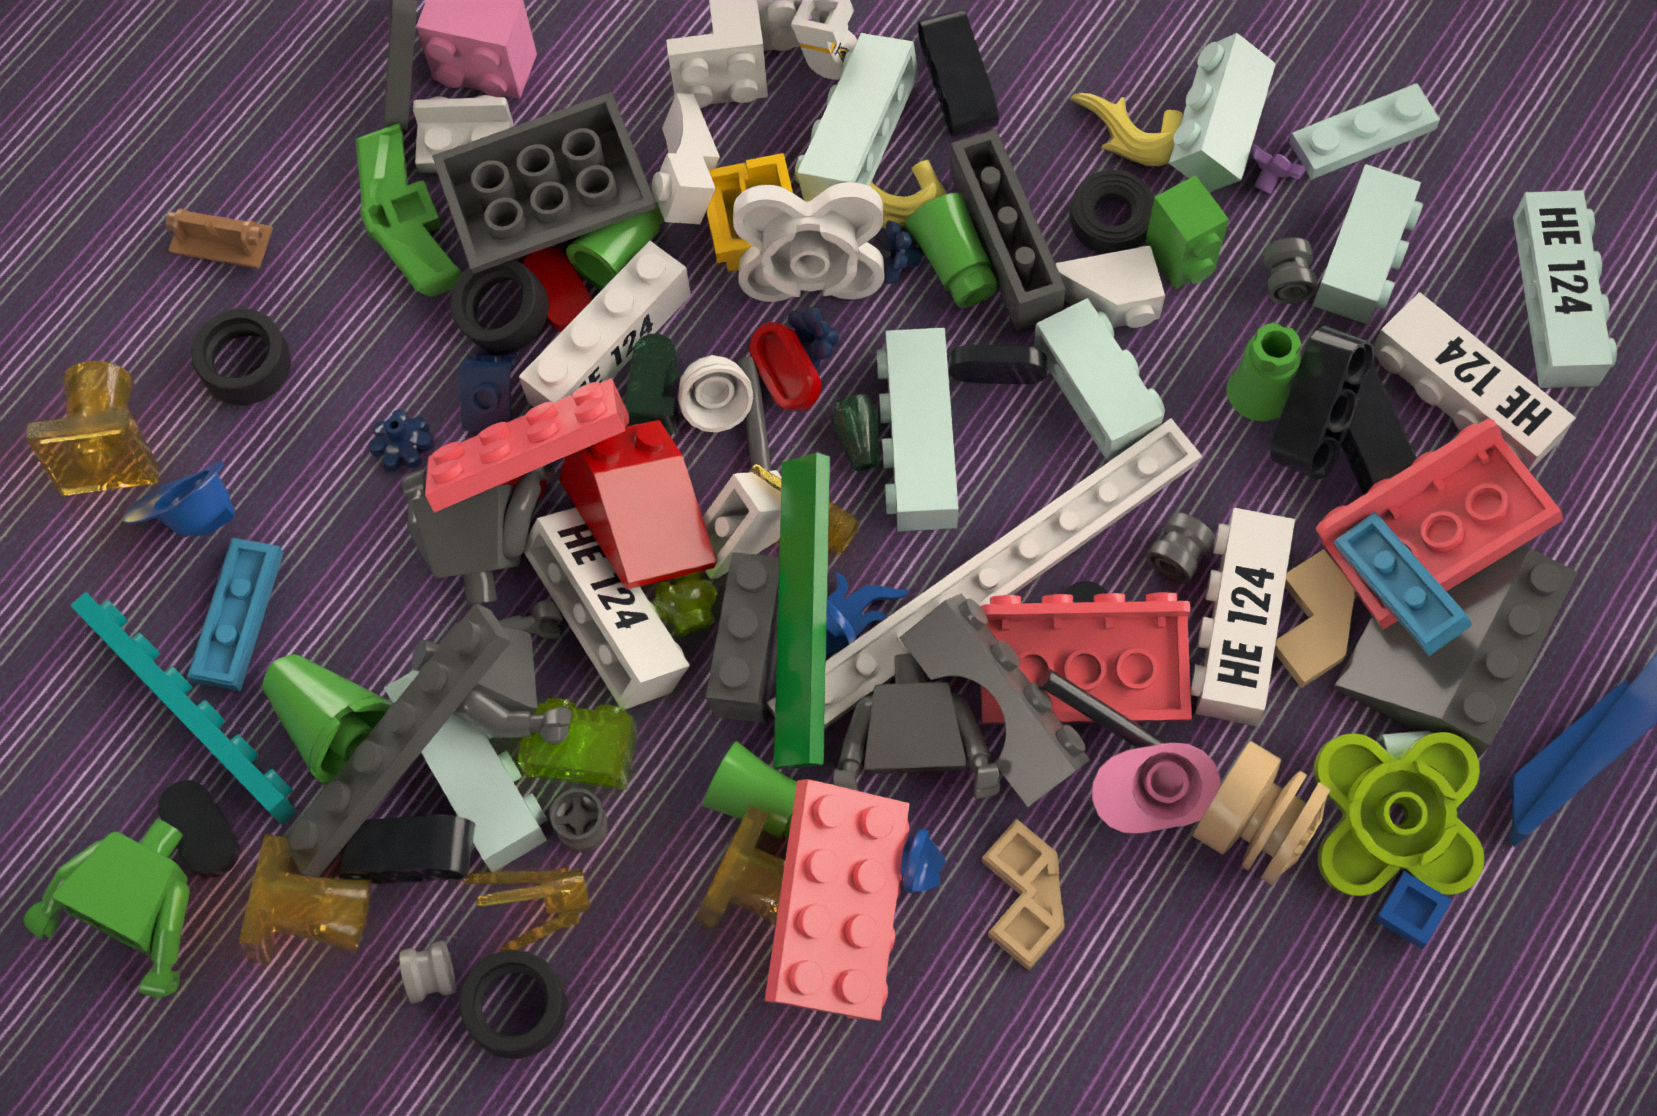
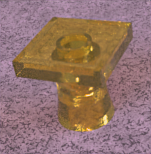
[26,361,159,496]
[693,805,785,929]
[239,834,372,964]

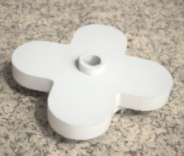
[733,182,884,302]

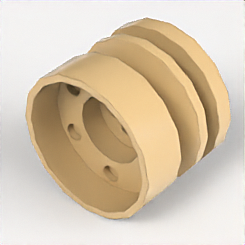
[1193,741,1331,885]

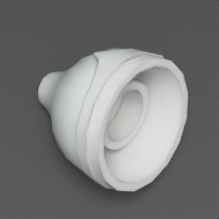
[678,355,753,432]

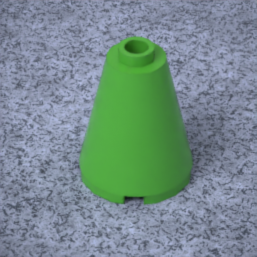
[262,654,392,787]

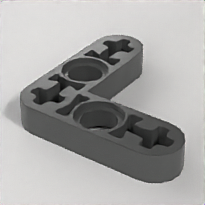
[383,0,417,131]

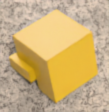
[706,153,793,272]

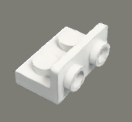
[413,95,513,173]

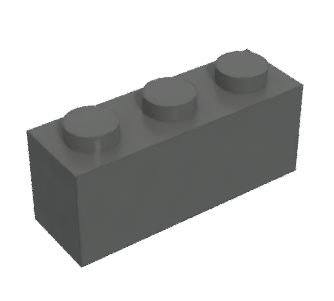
[706,552,779,723]

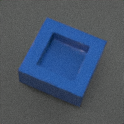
[1374,871,1452,950]

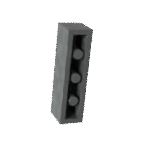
[950,129,1066,331]

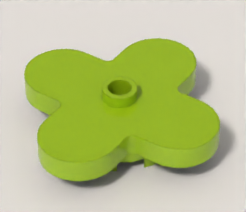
[1314,732,1484,896]

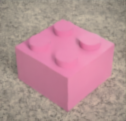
[416,0,537,99]

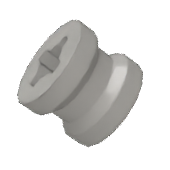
[399,940,456,1004]

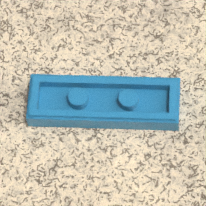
[1333,512,1472,656]
[187,538,284,692]

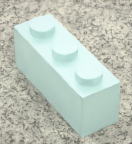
[1169,33,1276,192]
[1313,164,1423,324]
[1034,298,1165,462]

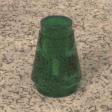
[830,394,881,471]

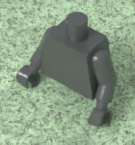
[402,463,555,605]
[411,600,572,745]
[833,653,1000,799]

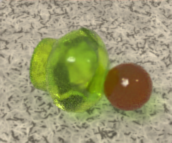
[654,571,717,636]

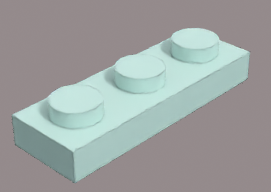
[1289,83,1440,180]

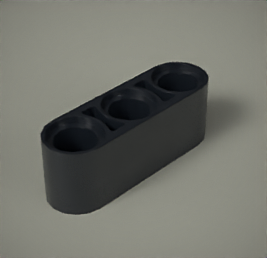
[917,9,999,136]
[1270,326,1374,480]
[1341,365,1417,495]
[337,815,475,884]

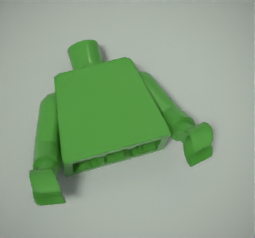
[23,819,190,998]

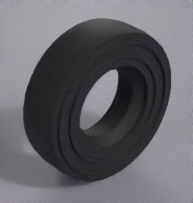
[1069,170,1154,254]

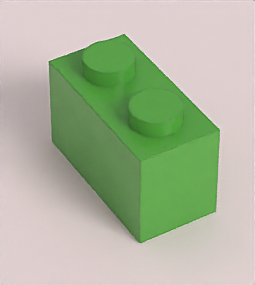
[1144,175,1229,289]

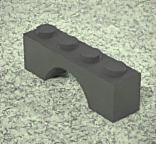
[899,593,1090,807]

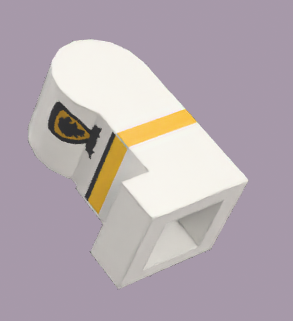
[791,0,858,80]

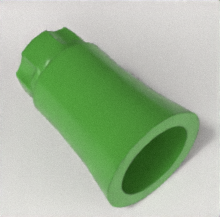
[566,187,664,290]
[905,193,998,308]
[1227,323,1301,421]
[702,741,797,839]

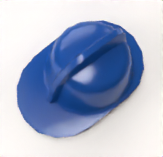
[123,461,235,537]

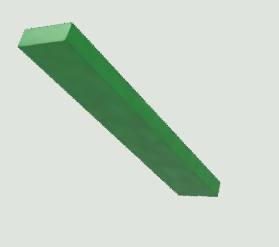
[774,453,830,770]

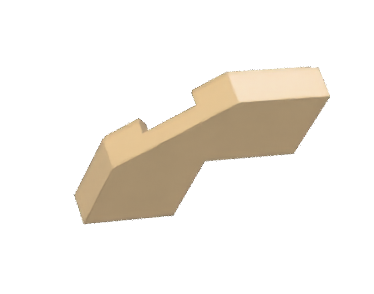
[1274,549,1355,688]
[982,819,1065,971]

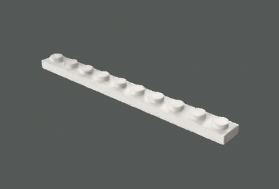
[767,419,1202,729]

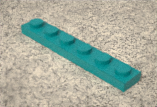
[70,592,298,826]

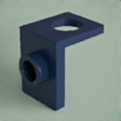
[459,353,517,431]

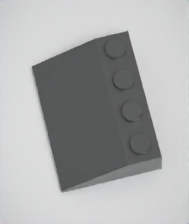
[432,92,657,274]
[1333,546,1578,759]

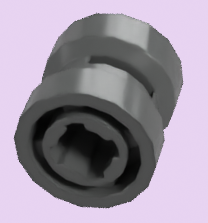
[1263,238,1318,304]
[1146,512,1215,584]
[550,788,609,853]

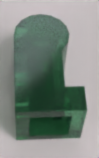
[625,333,679,434]

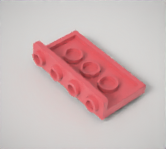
[425,378,629,513]
[1316,419,1563,630]
[980,592,1192,725]
[765,779,910,1021]

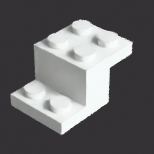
[666,0,803,108]

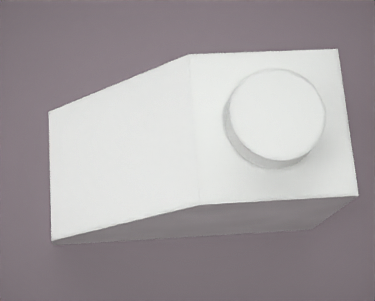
[1055,245,1165,328]
[703,470,781,579]

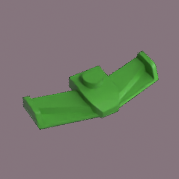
[356,123,462,297]

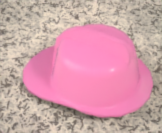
[1092,743,1221,833]

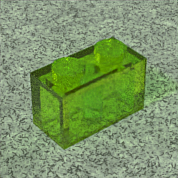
[518,698,638,790]

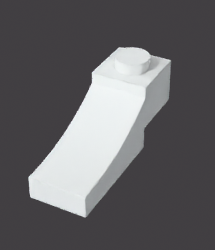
[651,93,720,224]

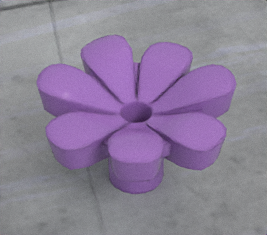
[1250,143,1307,194]

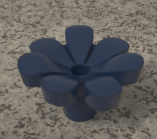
[877,220,922,284]
[787,307,839,369]
[369,409,434,471]

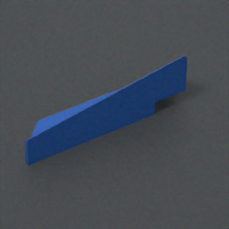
[1509,652,1657,848]

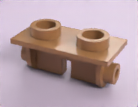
[166,208,273,269]

